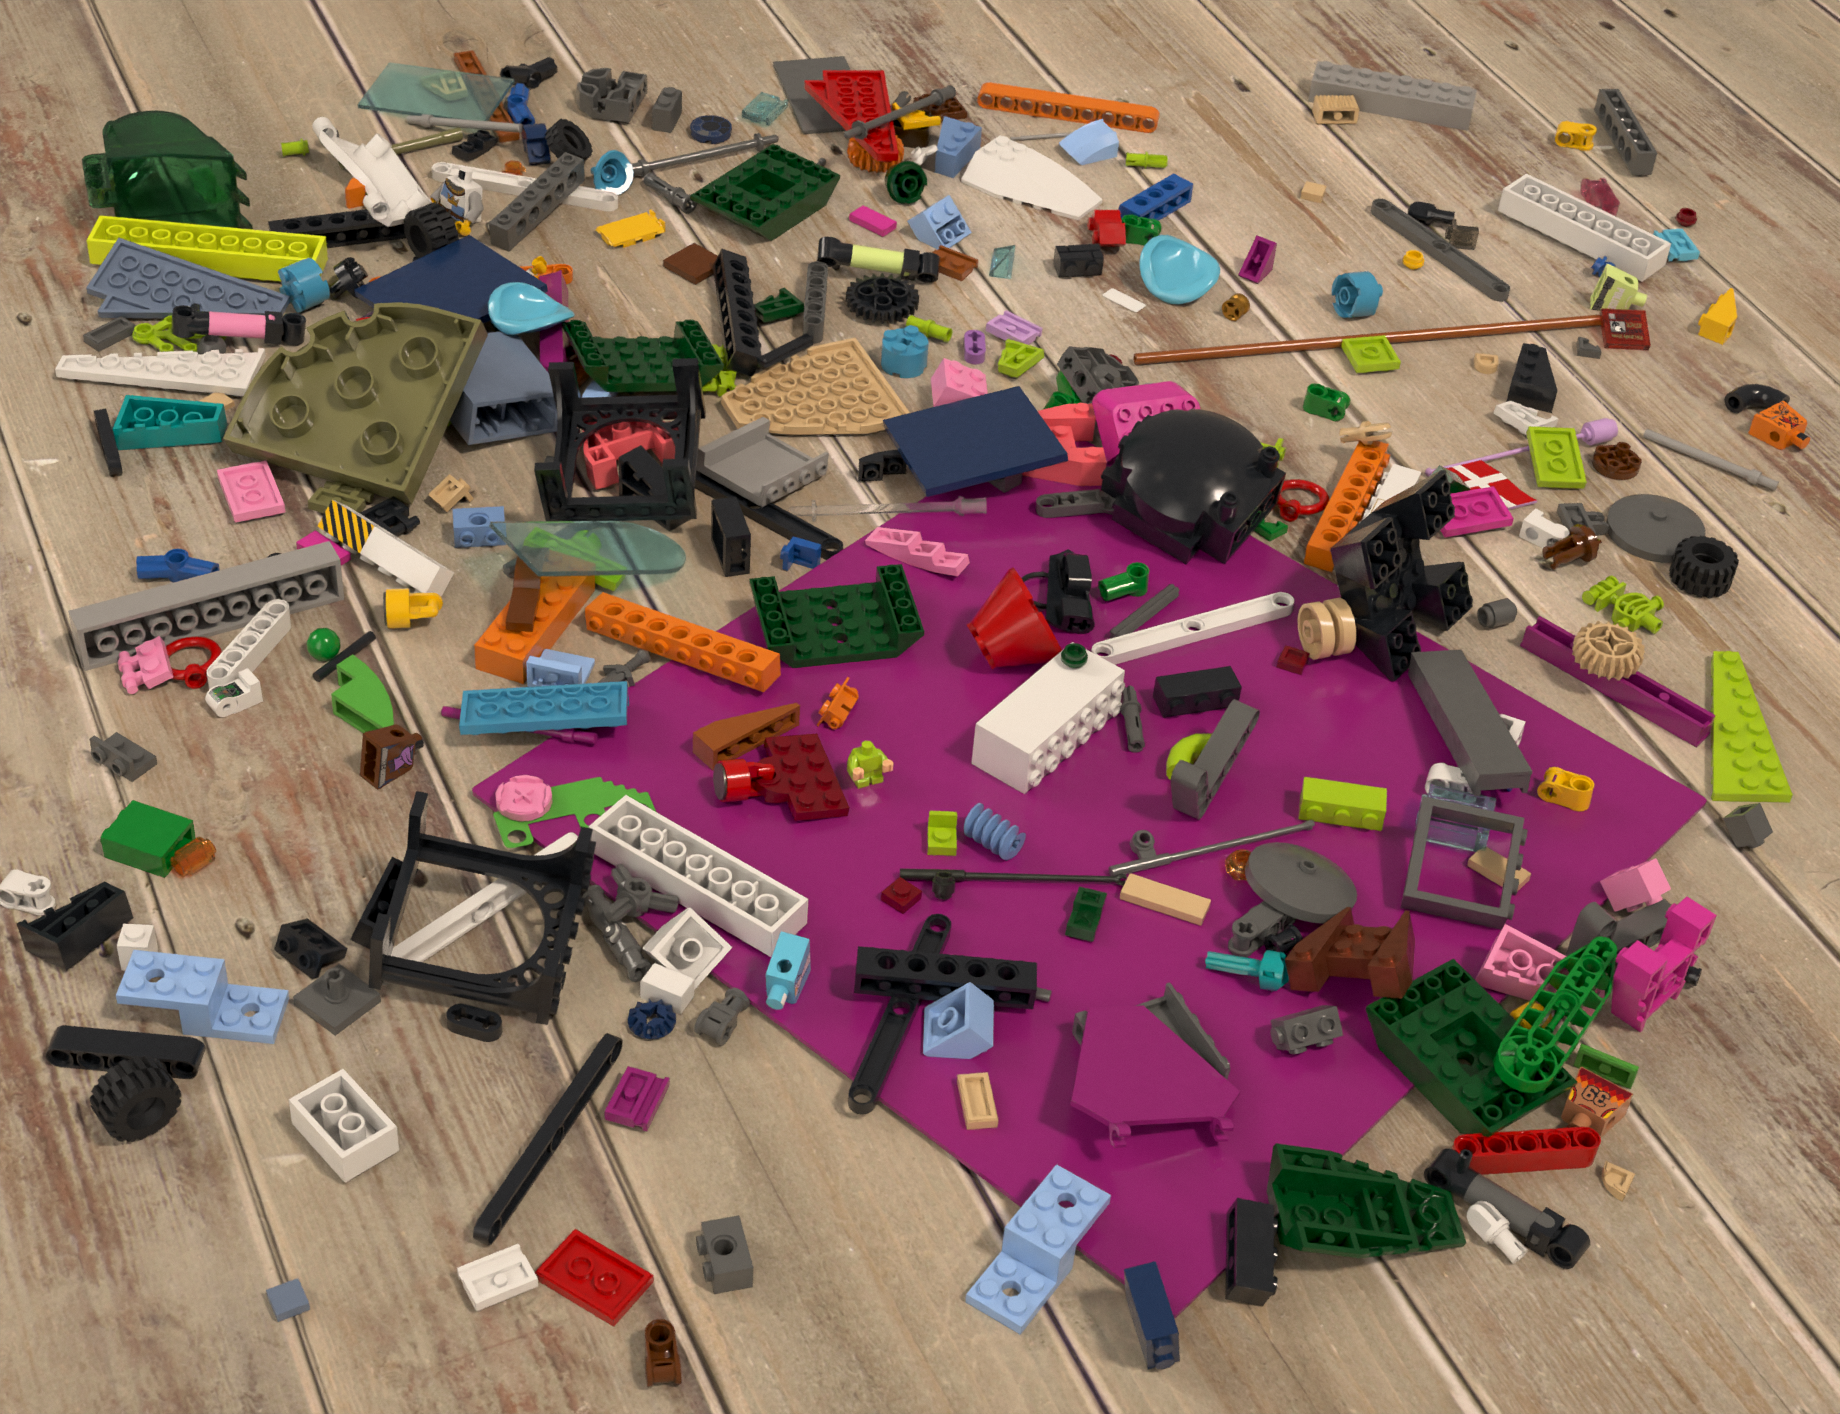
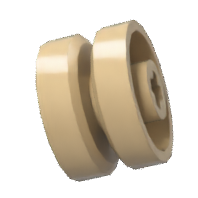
[1298,598,1356,660]

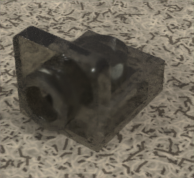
[1445,219,1479,250]

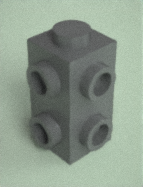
[1270,1005,1343,1054]

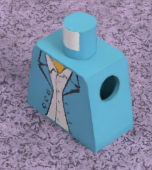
[766,931,811,1010]

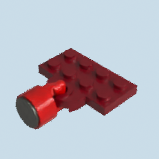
[713,733,850,821]

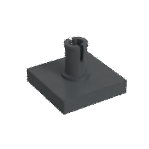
[293,964,381,1036]

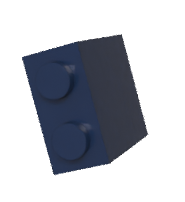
[1124,1261,1180,1370]

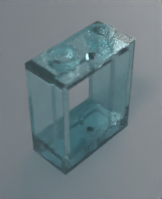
[1415,784,1497,852]

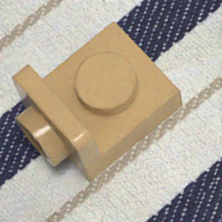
[428,474,474,512]

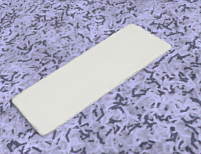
[1102,288,1146,312]

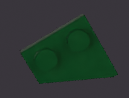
[755,287,804,323]

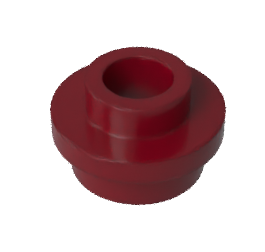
[1675,208,1697,227]

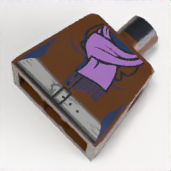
[360,724,424,790]

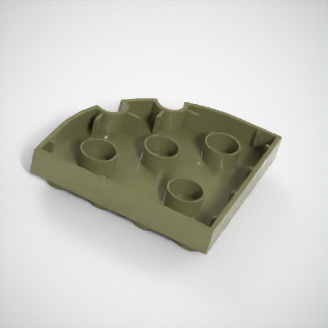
[223,302,488,505]

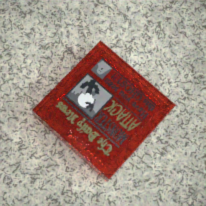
[1599,308,1651,350]

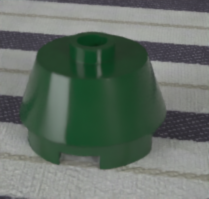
[885,161,927,204]

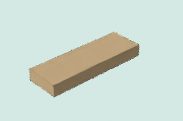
[1120,873,1211,926]

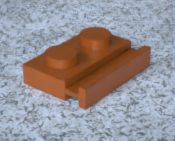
[932,245,978,282]

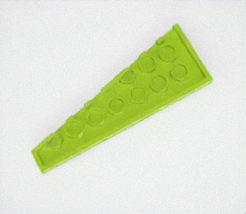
[1711,651,1793,803]

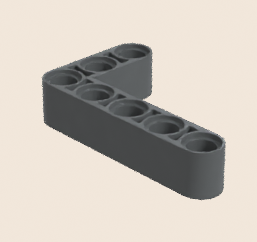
[1171,699,1260,820]
[1565,899,1671,966]

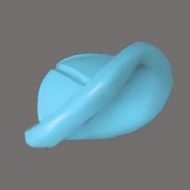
[1139,235,1220,304]
[488,282,575,335]

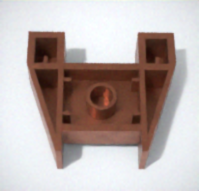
[1285,907,1415,998]

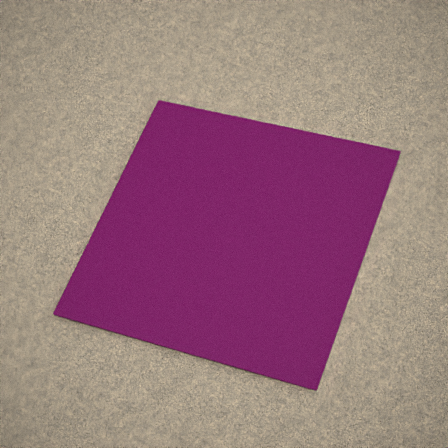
[472,441,1707,1319]

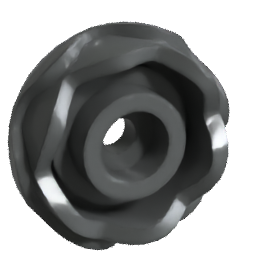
[197,335,227,354]

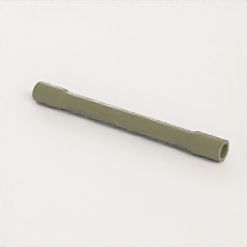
[338,127,463,169]

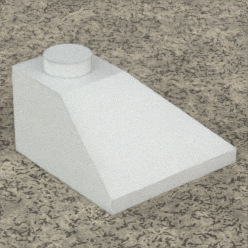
[642,907,732,990]

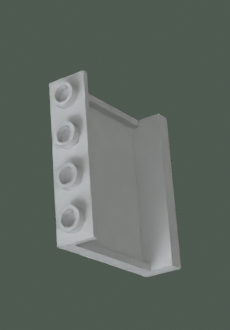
[696,417,829,507]

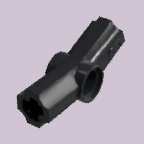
[500,57,557,89]

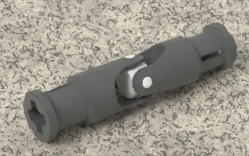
[581,885,652,982]

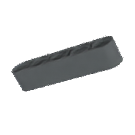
[803,261,828,344]

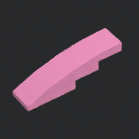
[865,527,970,576]

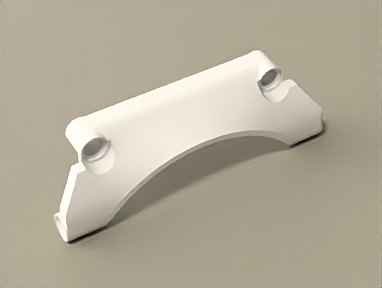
[312,117,432,227]

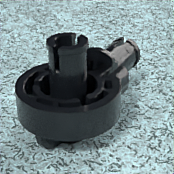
[329,257,368,299]

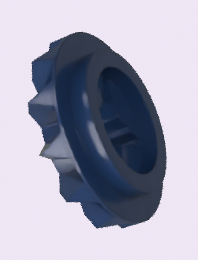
[628,998,676,1039]

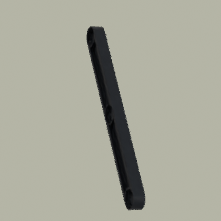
[695,470,843,560]
[848,914,951,1115]
[473,1033,623,1245]

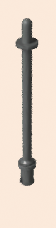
[844,85,956,140]
[632,133,779,177]

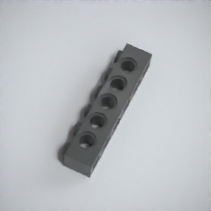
[1594,89,1657,176]
[489,152,585,251]

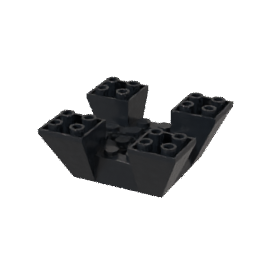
[1330,470,1473,681]

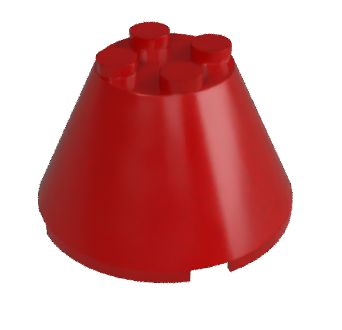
[966,567,1062,670]

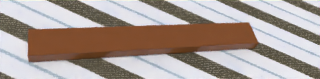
[454,50,520,143]

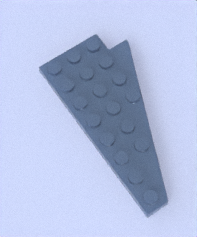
[86,238,290,318]

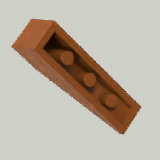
[693,702,800,771]

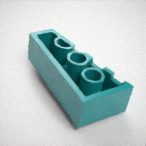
[113,395,228,450]

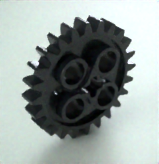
[846,273,919,324]

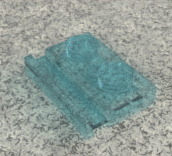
[742,92,788,126]

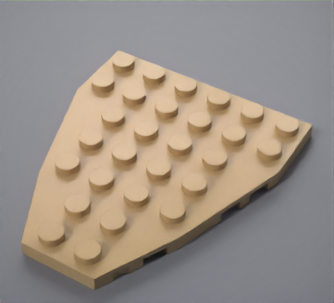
[721,338,910,435]

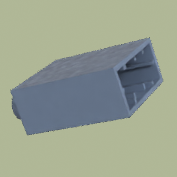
[450,331,557,445]

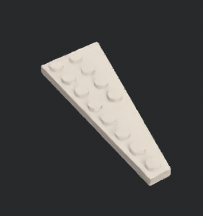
[55,348,266,397]

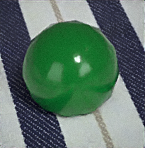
[307,628,341,661]

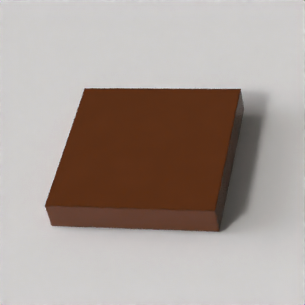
[663,243,718,285]

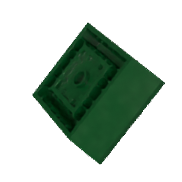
[690,144,840,241]
[1366,959,1577,1137]

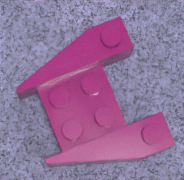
[1611,896,1717,1032]

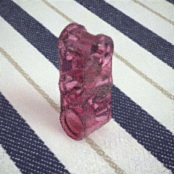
[1580,178,1620,217]

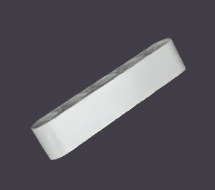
[207,599,291,690]

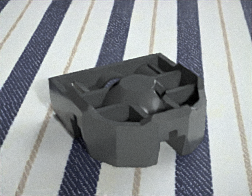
[576,68,648,123]
[1057,346,1139,406]

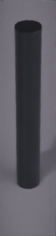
[312,631,376,682]

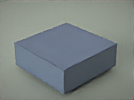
[266,1278,310,1322]

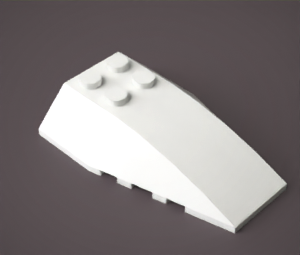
[961,135,1102,220]

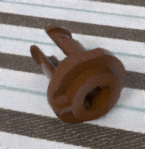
[1542,524,1602,569]

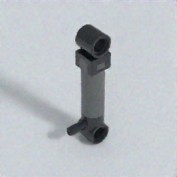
[1424,1149,1591,1269]

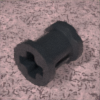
[1264,925,1303,953]

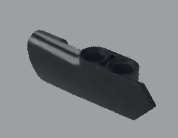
[1046,549,1095,634]

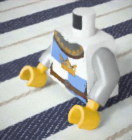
[430,167,484,236]

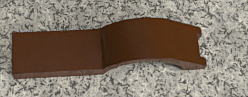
[506,549,549,632]

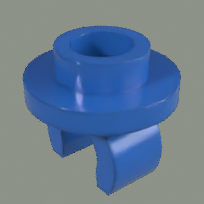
[1591,256,1616,276]

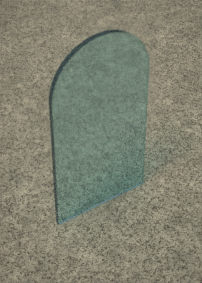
[489,521,686,576]

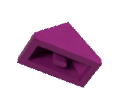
[1238,235,1277,284]

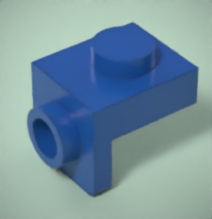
[780,536,821,571]

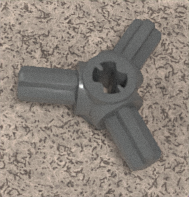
[604,864,678,923]

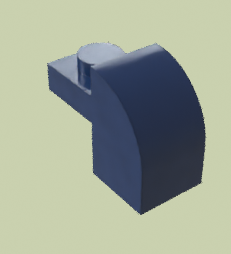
[521,123,551,166]

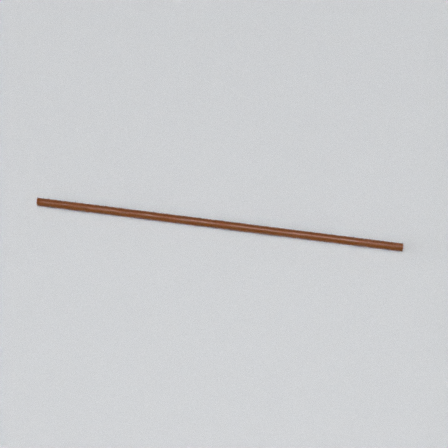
[1133,313,1625,365]

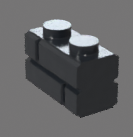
[1053,244,1104,277]

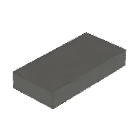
[83,316,136,351]

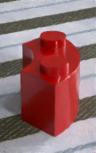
[1088,210,1126,247]

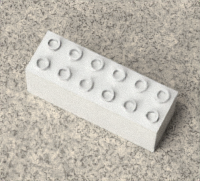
[972,642,1125,794]

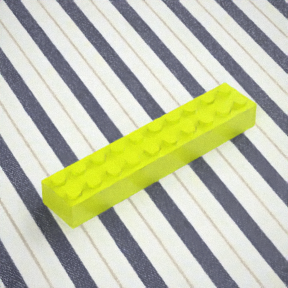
[86,216,328,281]

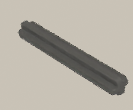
[1110,584,1180,639]

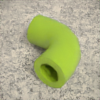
[1166,733,1212,780]

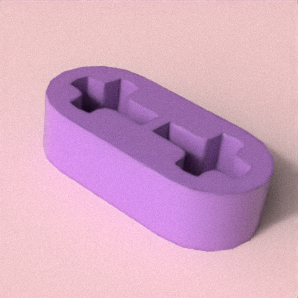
[963,330,986,365]

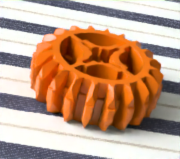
[847,135,904,173]

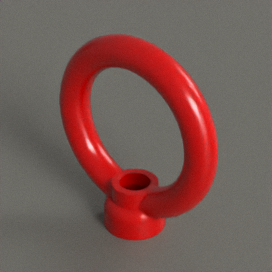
[1277,479,1329,522]
[166,636,222,689]

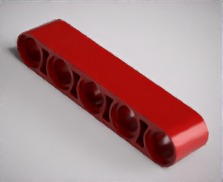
[1452,1127,1601,1175]

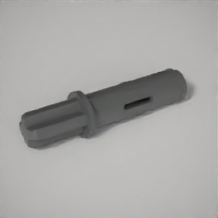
[1120,685,1145,753]

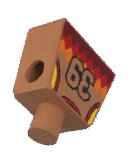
[1561,1066,1633,1137]

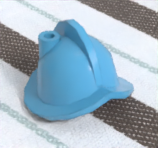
[590,150,634,195]

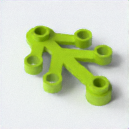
[132,316,227,352]

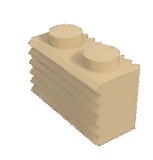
[1312,95,1359,124]

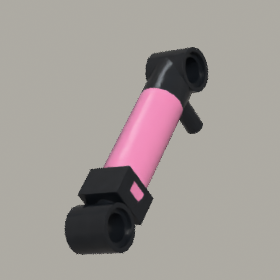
[171,303,306,345]

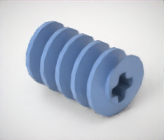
[964,803,1026,860]

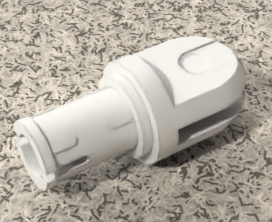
[1467,1201,1528,1264]

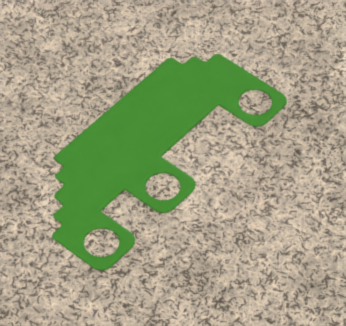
[493,777,656,848]

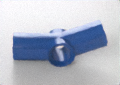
[507,83,535,125]
[136,549,220,583]

